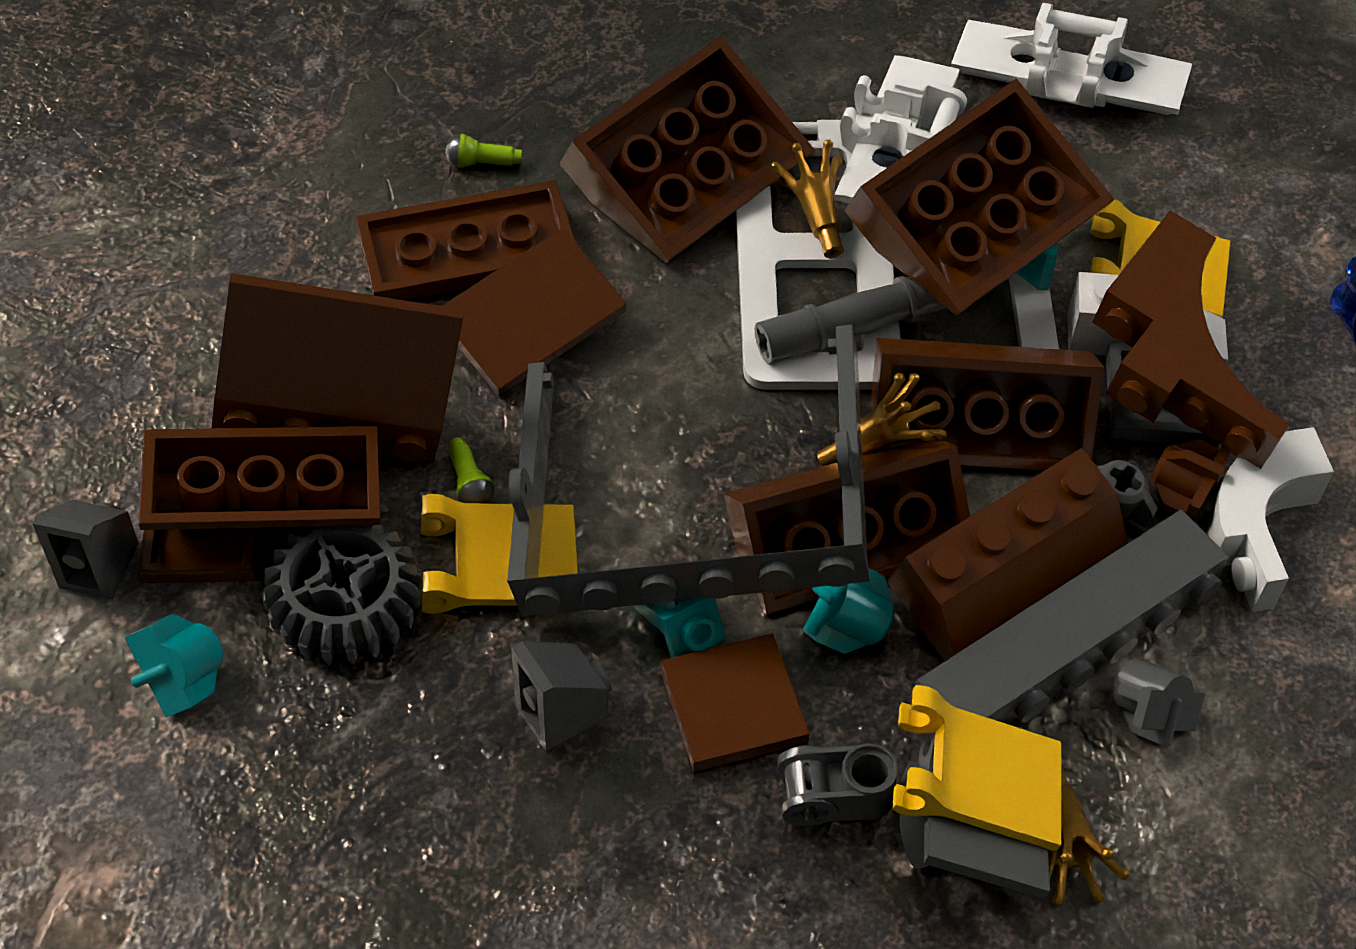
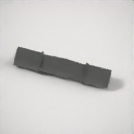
[754,276,948,364]

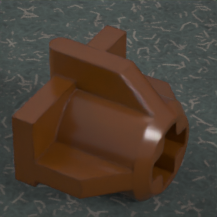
[1150,439,1231,522]

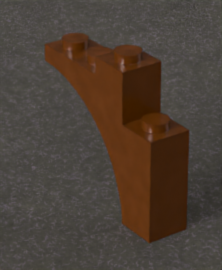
[1092,210,1290,469]

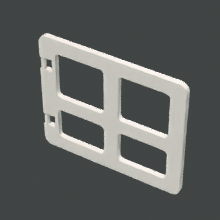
[736,120,1059,390]

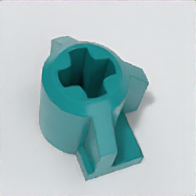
[803,568,895,654]
[125,613,223,718]

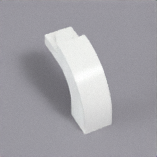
[1206,427,1334,612]

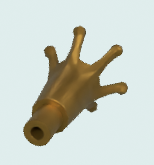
[770,140,844,258]
[817,373,947,466]
[1048,766,1130,907]

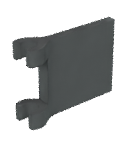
[919,733,1050,899]

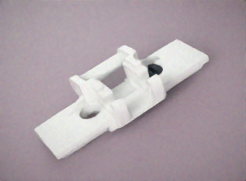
[951,3,1192,115]
[834,55,967,205]

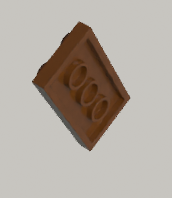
[355,180,576,301]

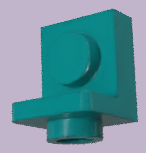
[634,598,725,658]

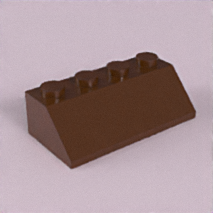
[872,338,1104,471]
[139,426,380,530]
[724,438,970,614]
[887,448,1128,661]

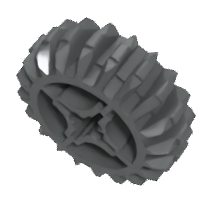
[262,524,422,666]

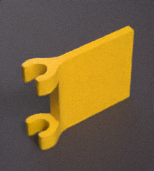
[1090,199,1231,318]
[421,494,578,614]
[892,685,1061,851]

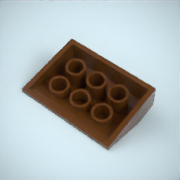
[560,35,815,264]
[844,78,1115,315]
[211,273,464,463]

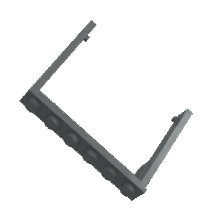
[507,324,870,617]

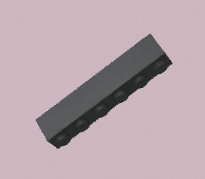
[911,509,1229,725]

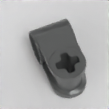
[777,743,898,826]

